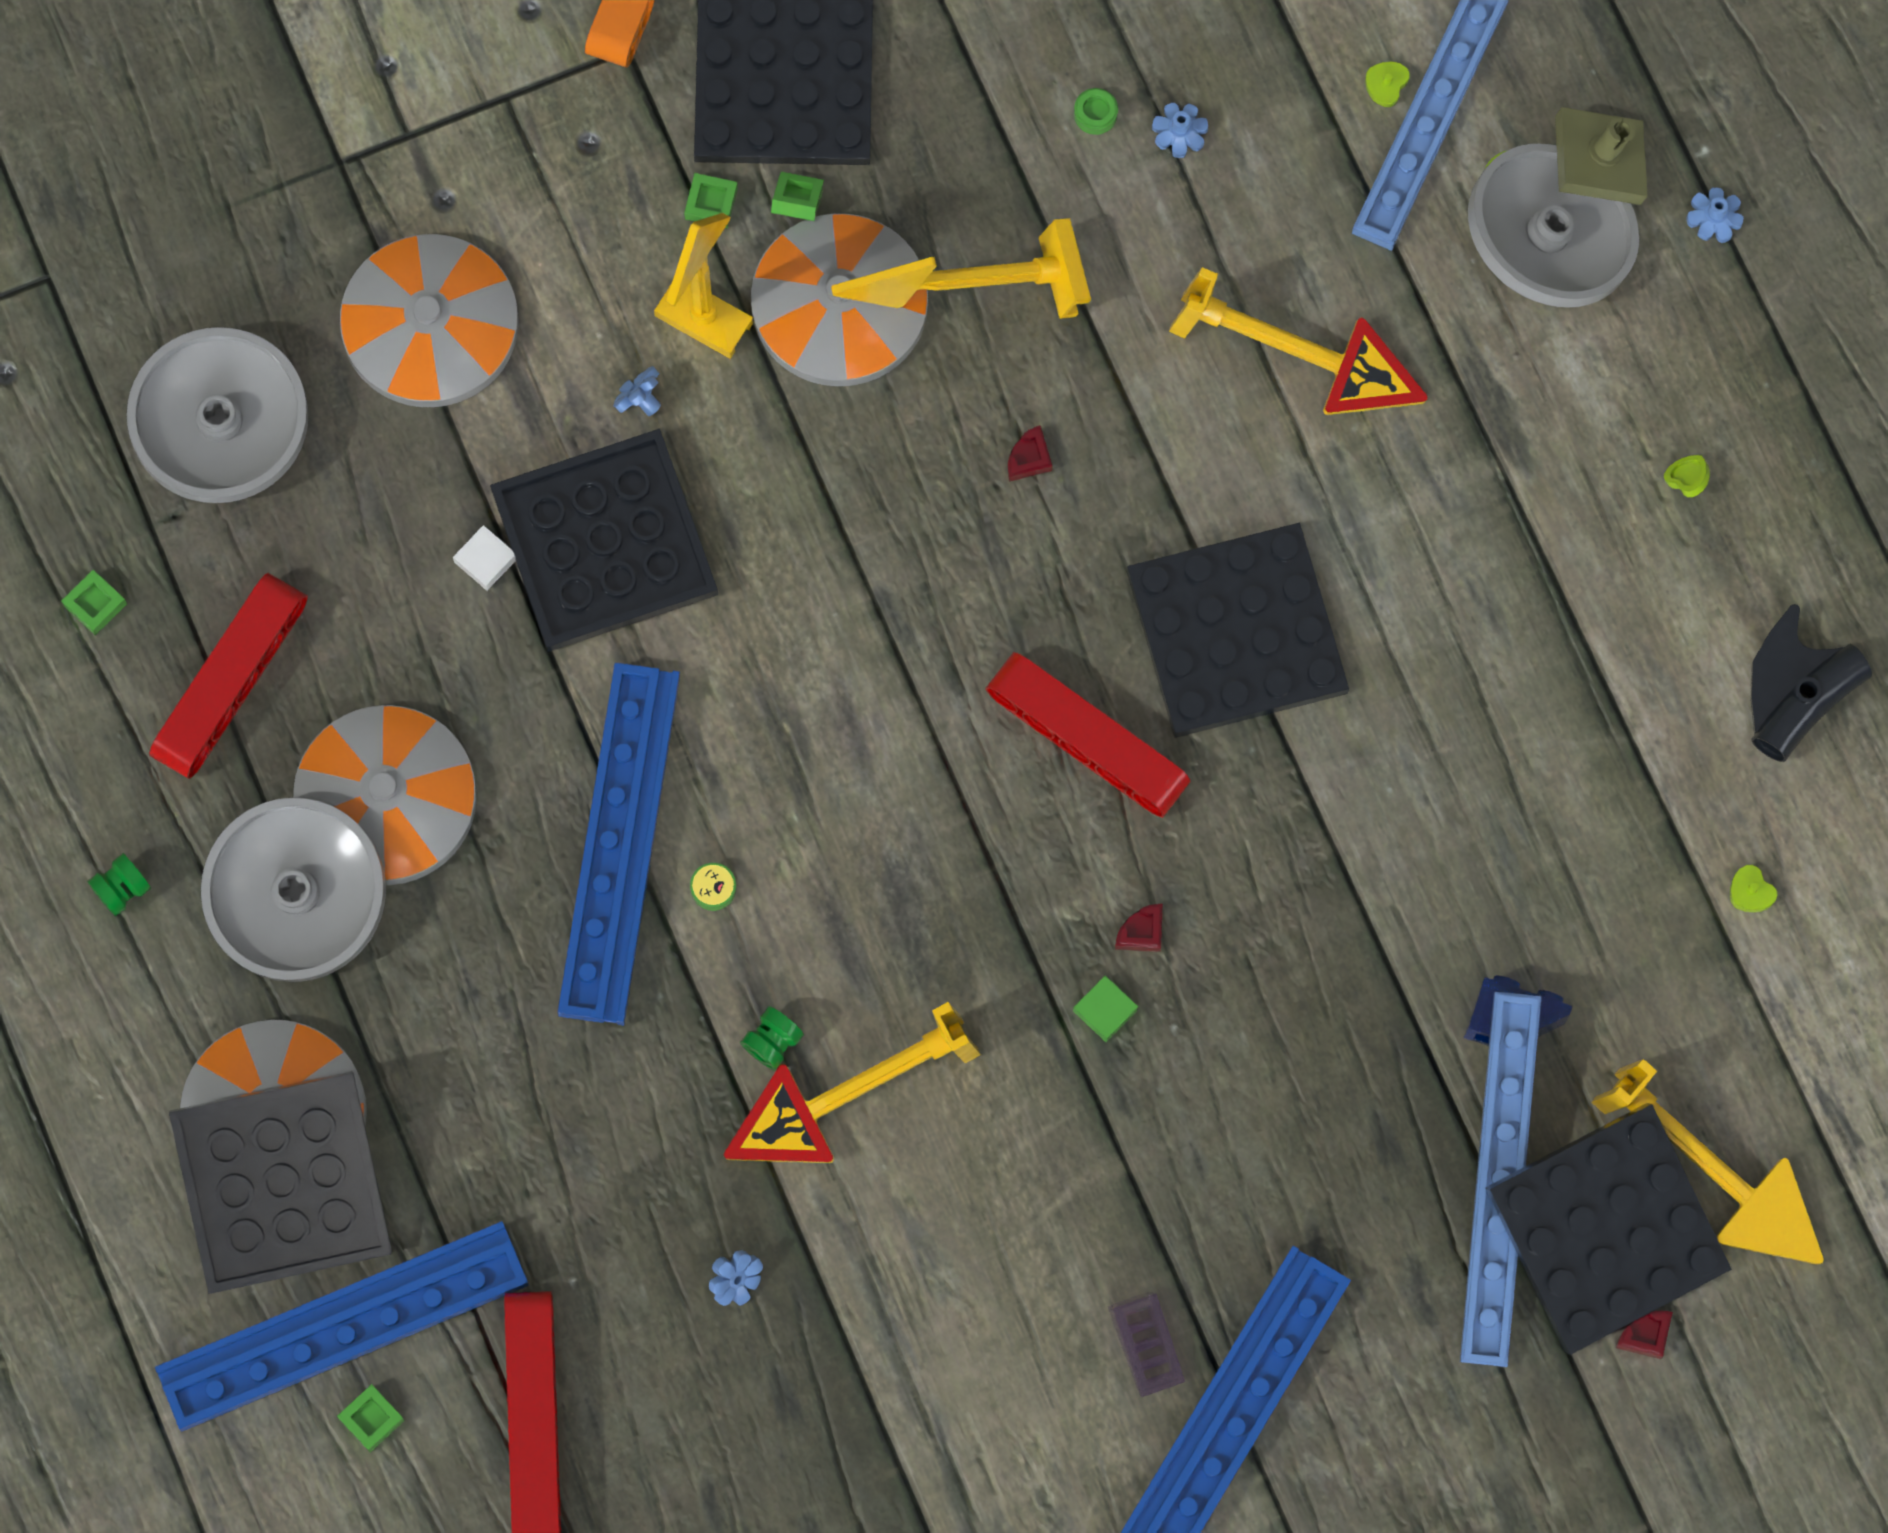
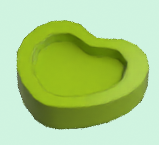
[1365,62,1410,107]
[1664,455,1710,497]
[1730,865,1777,913]

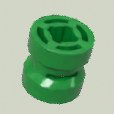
[87,853,151,917]
[740,1006,804,1071]

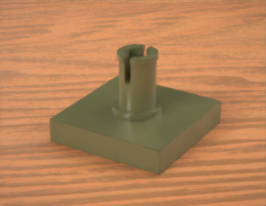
[1555,107,1648,205]

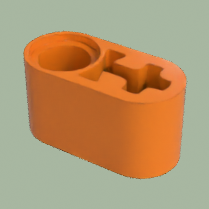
[585,0,655,68]

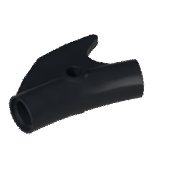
[1750,604,1872,762]

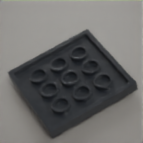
[694,0,873,165]
[490,428,718,652]
[1126,522,1349,738]
[169,1071,392,1294]
[1485,1103,1732,1355]

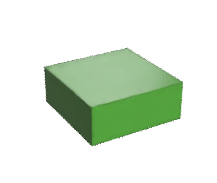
[771,172,824,221]
[684,173,738,229]
[61,570,127,635]
[1073,976,1138,1042]
[337,1384,405,1452]

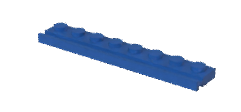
[558,663,680,1026]
[155,1221,529,1432]
[1121,1245,1351,1533]

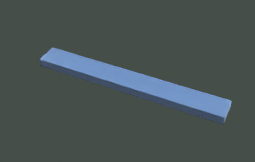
[1352,0,1509,251]
[1460,992,1541,1367]

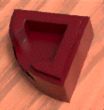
[1008,425,1053,482]
[1115,904,1163,952]
[1616,1311,1673,1359]

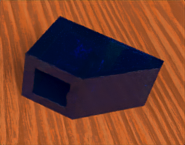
[1464,975,1573,1046]

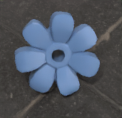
[1152,103,1208,158]
[1686,188,1744,243]
[613,366,661,416]
[709,1250,763,1306]

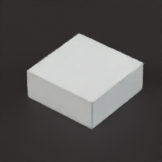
[453,525,516,591]

